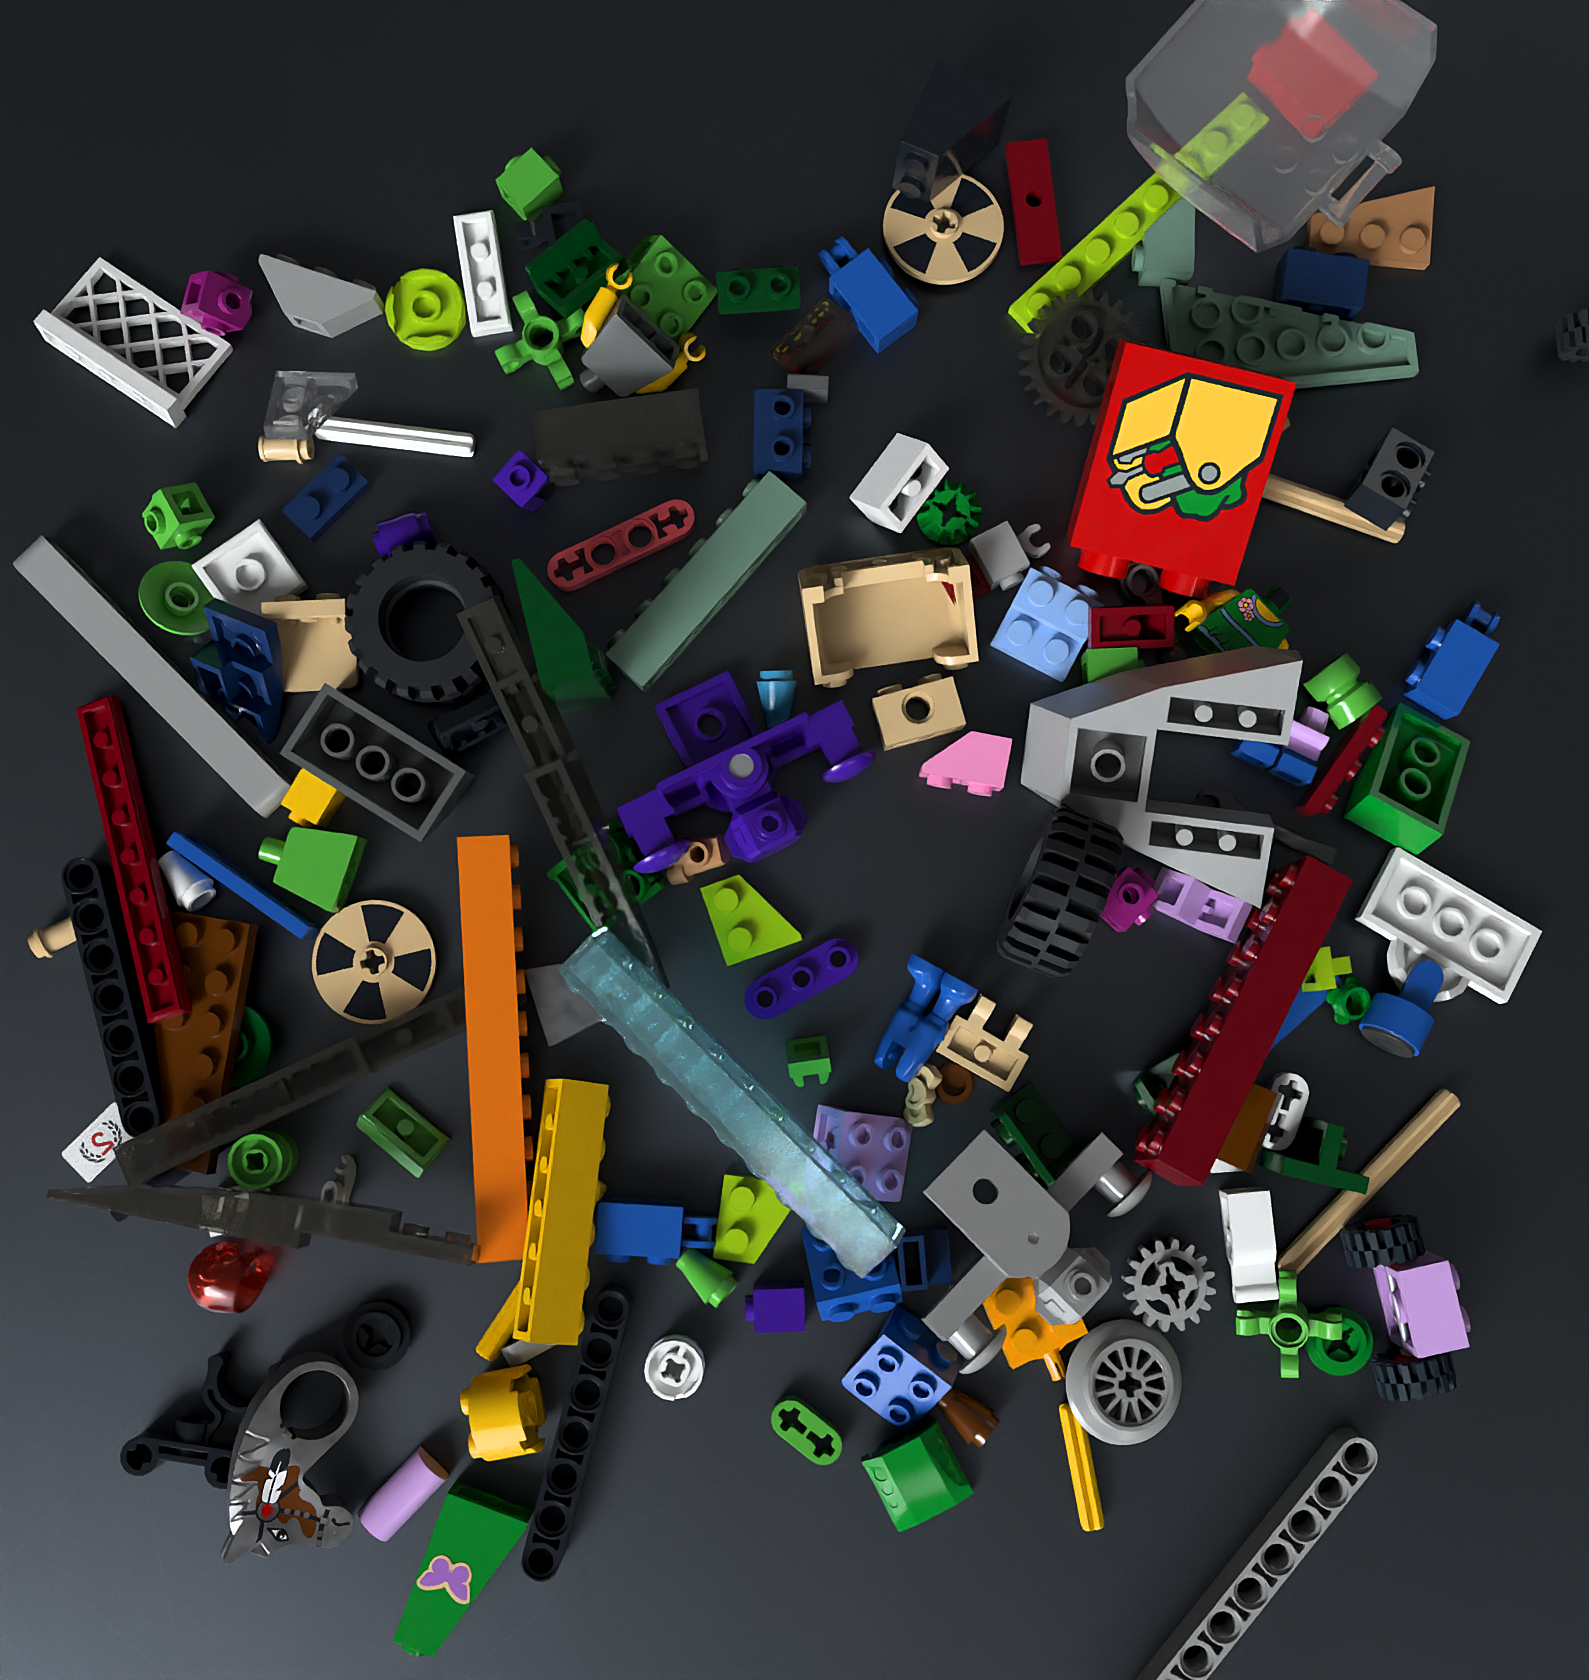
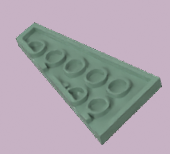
[1159,277,1419,389]

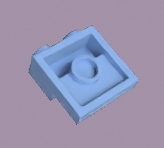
[990,566,1104,682]

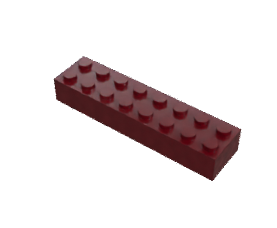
[1133,855,1353,1186]

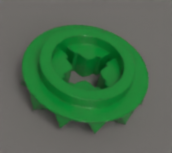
[916,479,982,545]
[1304,1306,1373,1376]

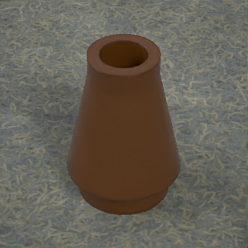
[935,1387,1000,1448]

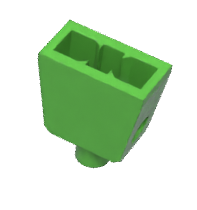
[259,827,367,913]

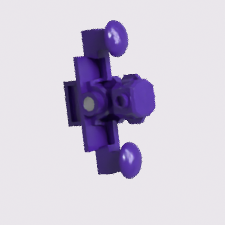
[616,671,876,874]

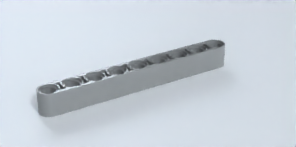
[12,534,292,818]
[1135,1427,1378,1680]

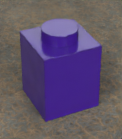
[745,1281,806,1333]

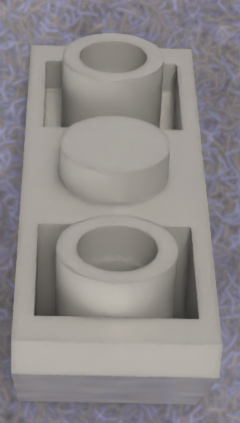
[258,254,385,338]

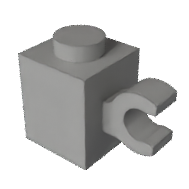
[967,521,1051,591]

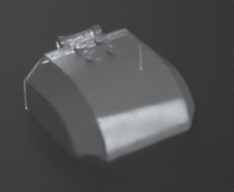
[1126,0,1437,254]

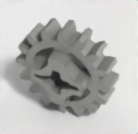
[1121,1237,1216,1332]

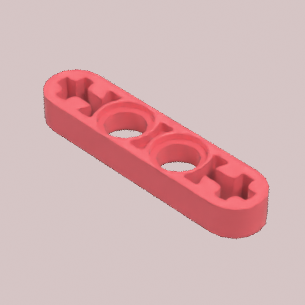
[547,499,696,592]

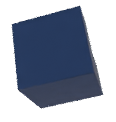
[894,1226,953,1292]

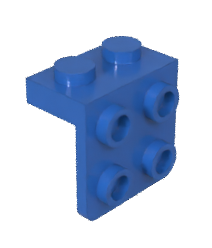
[801,1208,903,1322]
[842,1304,964,1432]

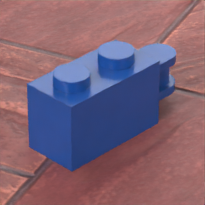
[817,236,919,354]
[1402,600,1501,720]
[595,1197,717,1265]

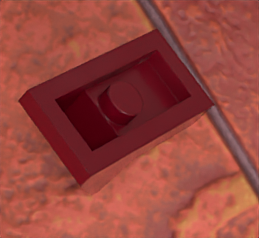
[1088,602,1174,649]

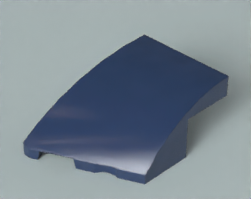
[190,598,283,744]

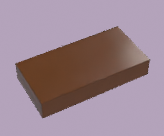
[1217,1083,1282,1173]

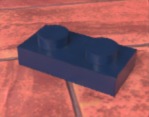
[282,454,371,542]

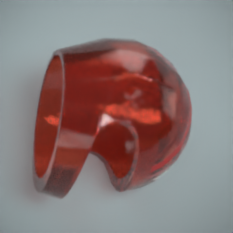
[188,1242,273,1313]

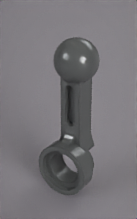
[1117,561,1191,664]

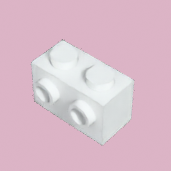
[849,433,949,533]

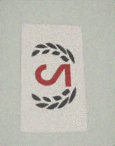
[62,1102,135,1182]

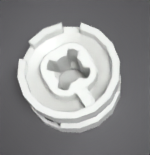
[644,1334,705,1401]

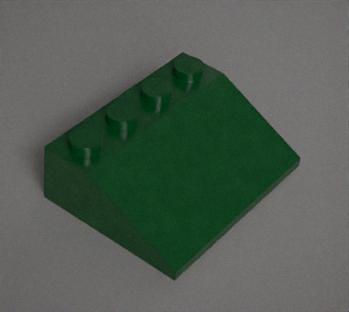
[511,558,616,713]

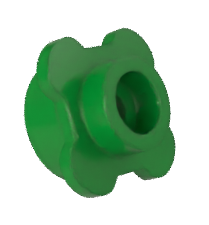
[1326,976,1371,1025]

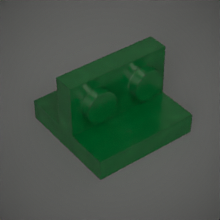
[1260,1116,1370,1194]

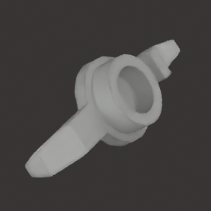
[321,1154,356,1235]

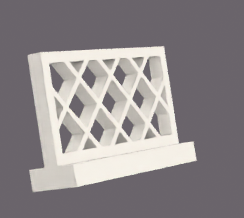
[33,257,233,429]

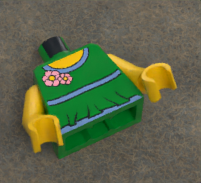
[1174,585,1292,655]

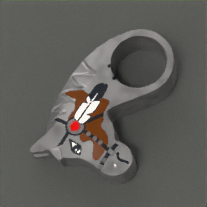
[221,1352,359,1565]

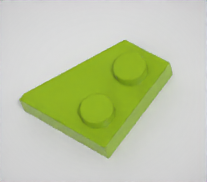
[713,1173,804,1264]

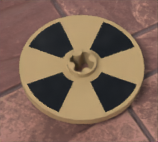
[883,174,1004,285]
[312,900,437,1024]

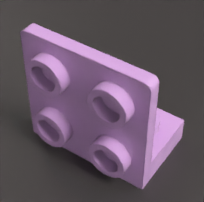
[805,1104,913,1202]

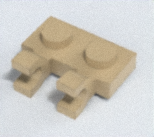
[935,994,1033,1092]

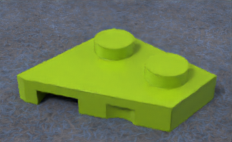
[700,875,802,966]

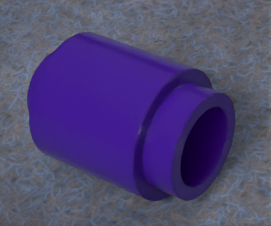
[372,511,437,558]

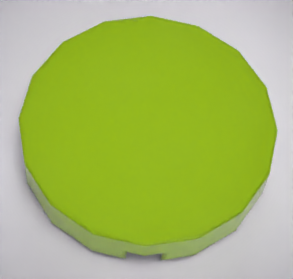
[385,268,468,351]

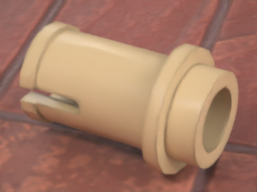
[258,431,315,464]
[27,917,76,958]

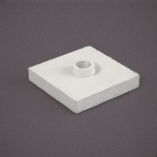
[192,519,309,616]

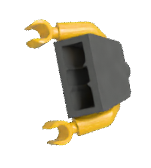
[580,263,706,397]

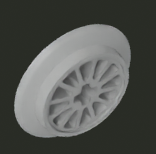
[1066,1319,1182,1445]

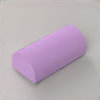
[358,1445,450,1541]

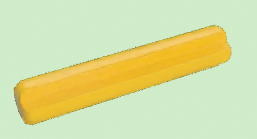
[1059,1402,1105,1531]

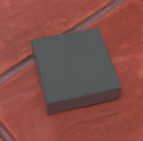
[787,373,829,403]

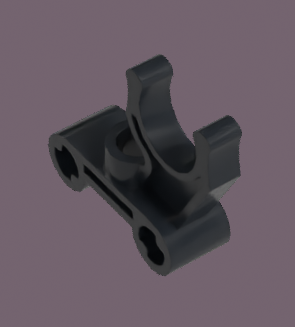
[120,1352,284,1489]

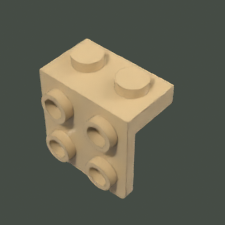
[261,593,359,692]

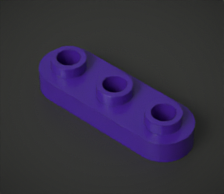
[744,938,859,1019]

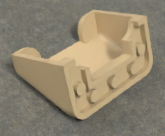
[798,547,979,688]

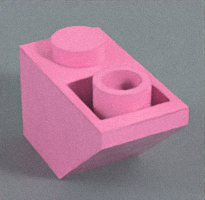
[919,731,1012,796]

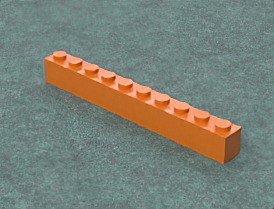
[457,834,533,1263]

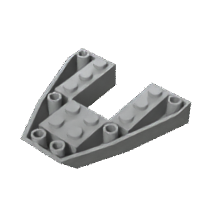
[1020,646,1303,909]

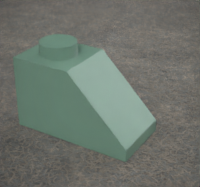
[1131,192,1195,286]

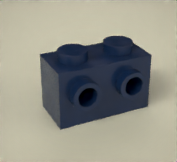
[753,389,811,481]

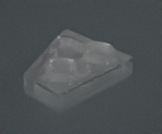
[263,371,357,440]

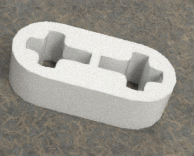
[1262,1072,1309,1151]

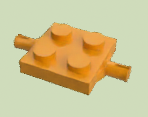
[982,1277,1088,1381]

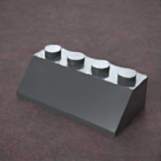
[279,683,475,843]

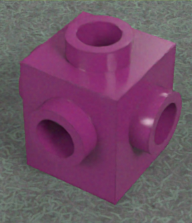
[180,270,253,336]
[1100,866,1159,932]

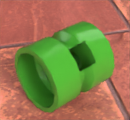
[1303,651,1383,730]
[227,1129,299,1190]

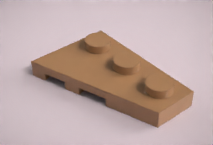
[1305,186,1435,270]

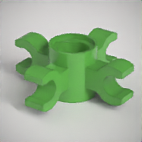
[495,291,585,391]
[1236,1270,1342,1378]

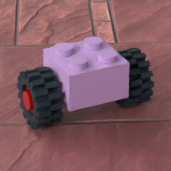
[1340,1214,1471,1401]

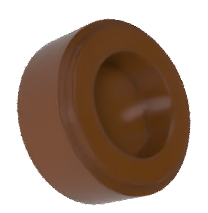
[934,1062,974,1105]

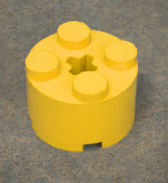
[460,1364,546,1462]

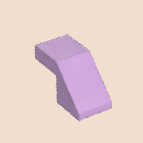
[1152,867,1252,943]

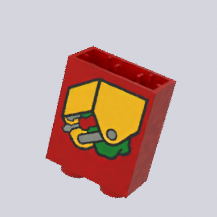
[1066,338,1297,598]

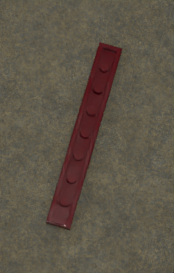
[76,695,193,1023]

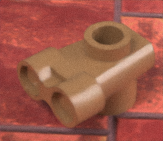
[666,833,730,885]

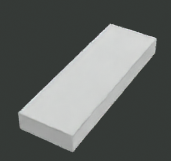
[453,210,513,337]

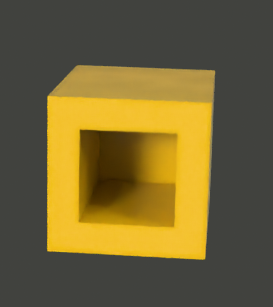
[280,768,346,829]

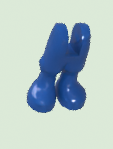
[874,953,979,1083]

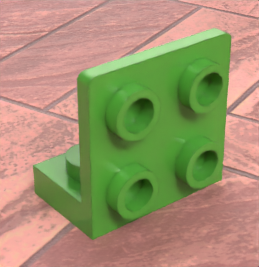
[614,235,717,345]

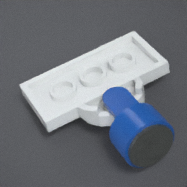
[1355,847,1542,1058]

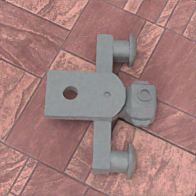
[921,1130,1152,1374]

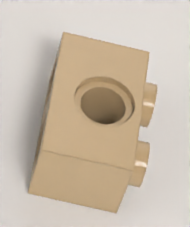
[871,673,966,751]

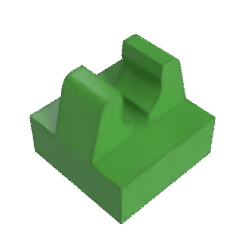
[785,1035,831,1087]

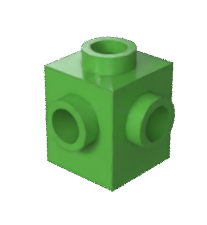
[141,482,215,550]

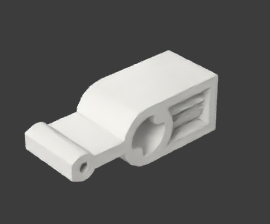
[1219,1186,1279,1303]

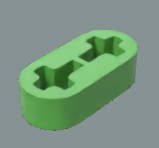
[771,1395,842,1465]

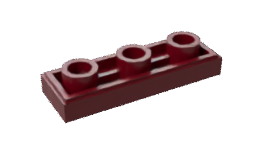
[1005,138,1062,266]
[1294,704,1388,817]

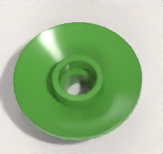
[138,561,214,635]

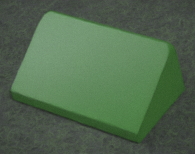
[356,1087,451,1178]

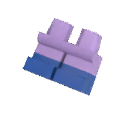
[1229,706,1330,787]

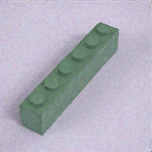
[605,471,807,693]

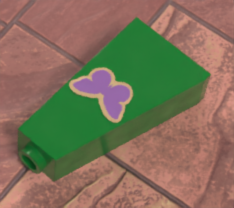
[392,1481,534,1657]

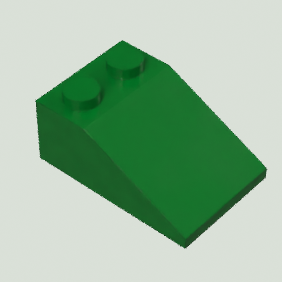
[1343,702,1471,856]

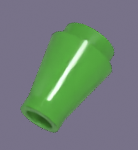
[676,1247,739,1308]

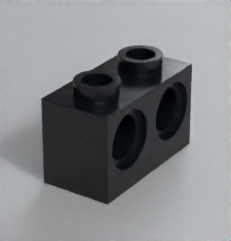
[1344,427,1435,531]

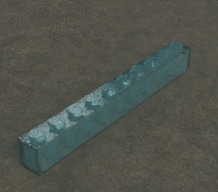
[557,926,906,1279]

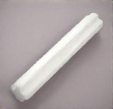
[314,415,476,457]

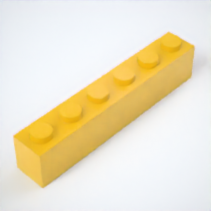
[513,1078,611,1346]

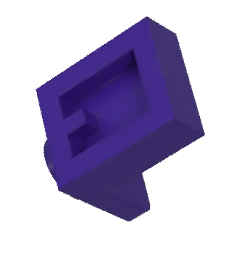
[492,451,550,512]

